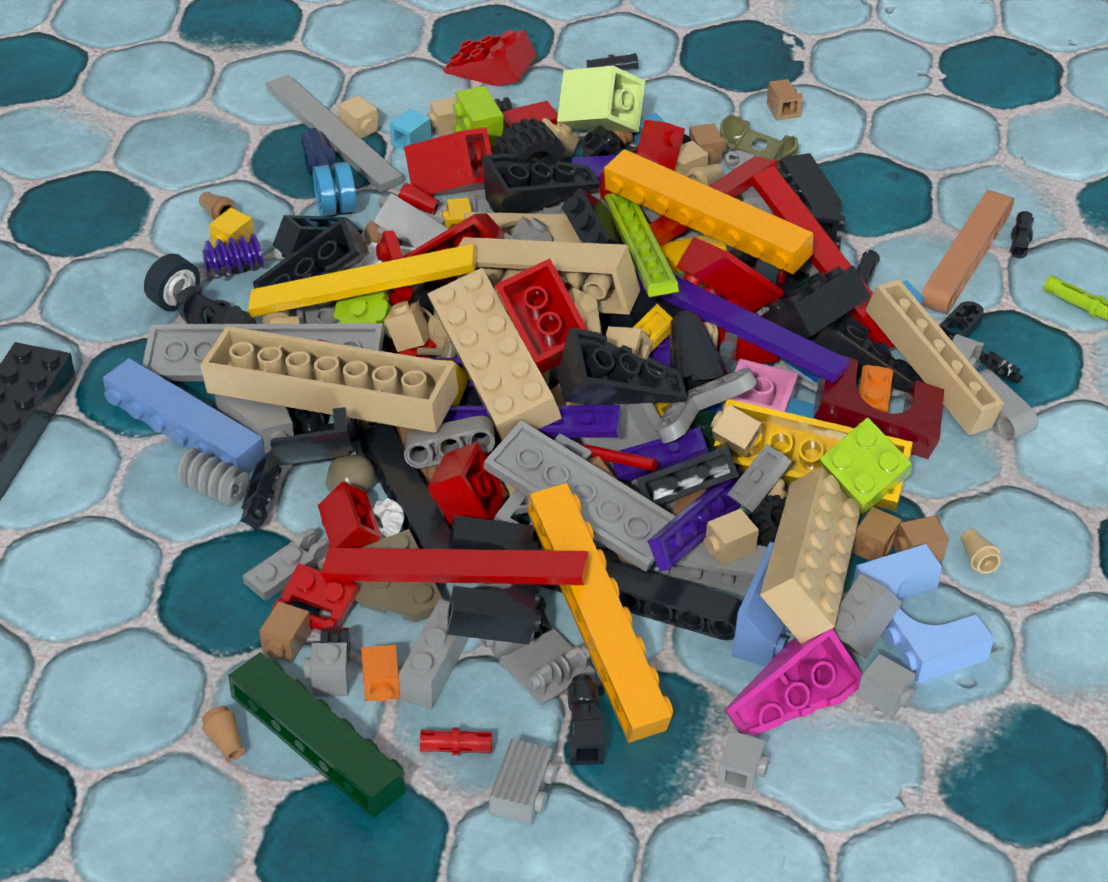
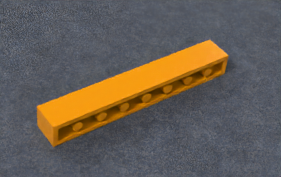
[604,149,813,274]
[527,483,673,743]

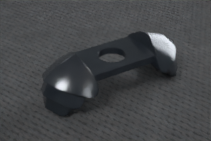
[175,285,256,324]

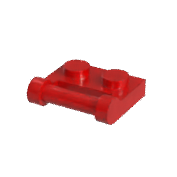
[272,563,360,631]

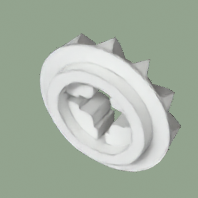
[372,498,404,540]

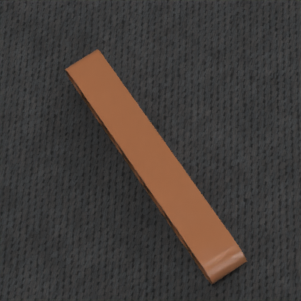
[922,190,1014,314]

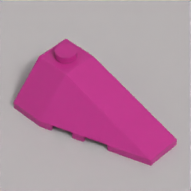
[724,629,862,736]

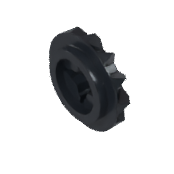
[979,351,1024,383]

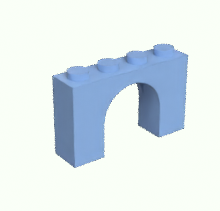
[852,544,994,683]

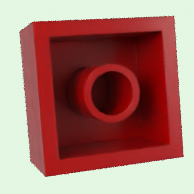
[428,441,508,527]

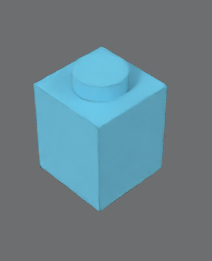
[390,109,431,151]

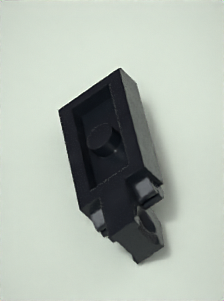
[240,449,282,530]

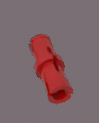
[420,727,492,756]

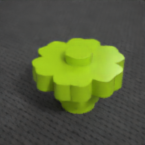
[333,291,392,329]

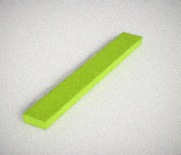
[604,193,679,297]

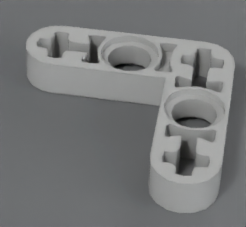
[655,368,757,443]

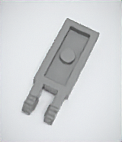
[243,528,330,601]

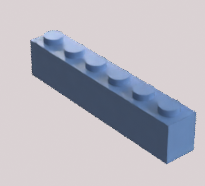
[103,358,265,474]

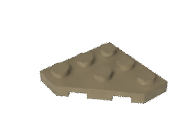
[317,529,443,622]

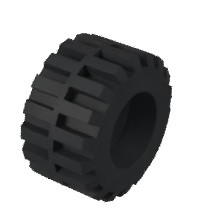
[491,118,566,165]

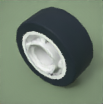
[144,253,200,311]

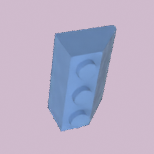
[732,542,792,667]

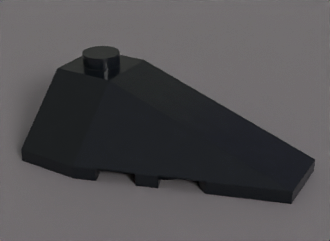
[482,153,600,213]
[253,217,370,289]
[814,313,925,393]
[558,328,687,405]

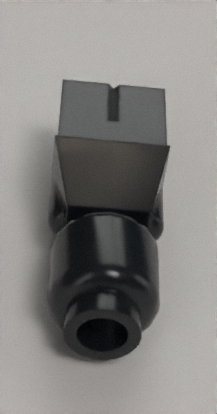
[567,674,605,765]

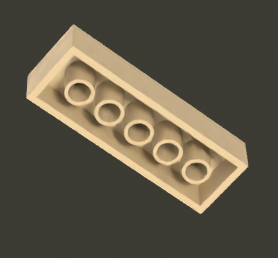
[456,237,640,314]
[428,268,561,441]
[760,466,860,644]

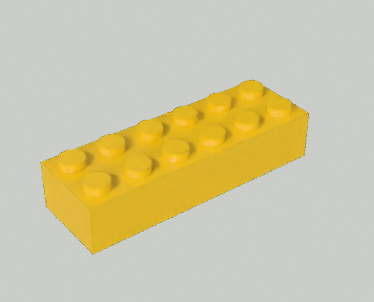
[714,399,913,511]

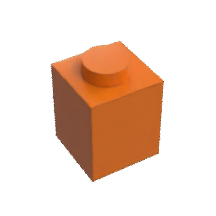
[361,644,400,702]

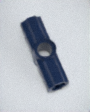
[301,128,336,177]

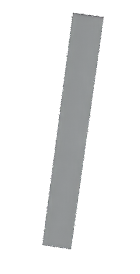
[266,74,403,192]

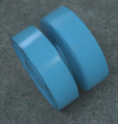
[313,162,357,216]

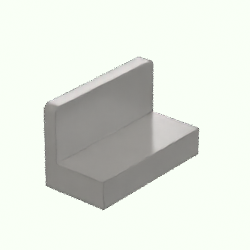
[727,444,792,513]

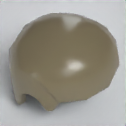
[325,454,376,493]

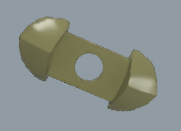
[720,114,799,165]

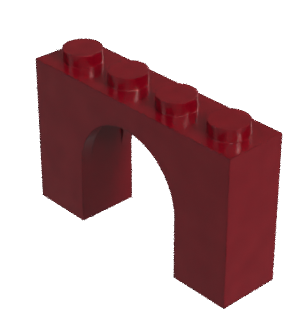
[813,354,944,459]

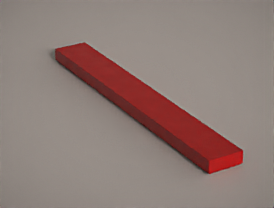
[649,156,778,247]
[749,165,897,352]
[321,548,590,585]

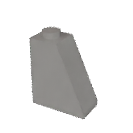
[214,394,294,454]

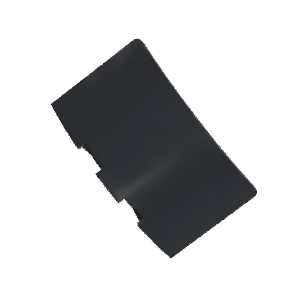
[270,407,358,466]

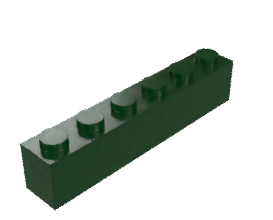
[228,652,405,819]

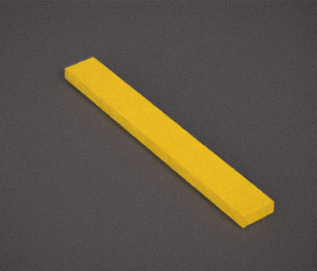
[248,244,477,317]

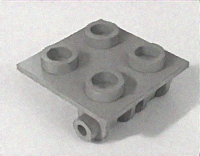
[500,628,596,706]

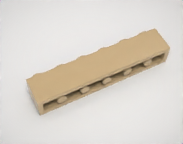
[866,279,1005,435]

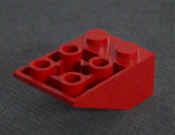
[443,30,537,86]
[404,127,492,197]

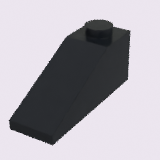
[273,215,363,258]

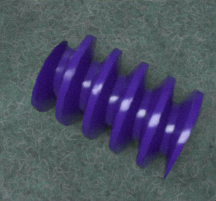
[202,233,264,277]

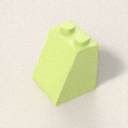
[557,66,645,132]

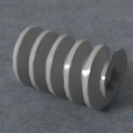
[177,447,249,507]

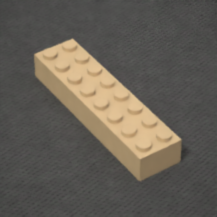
[200,326,459,433]

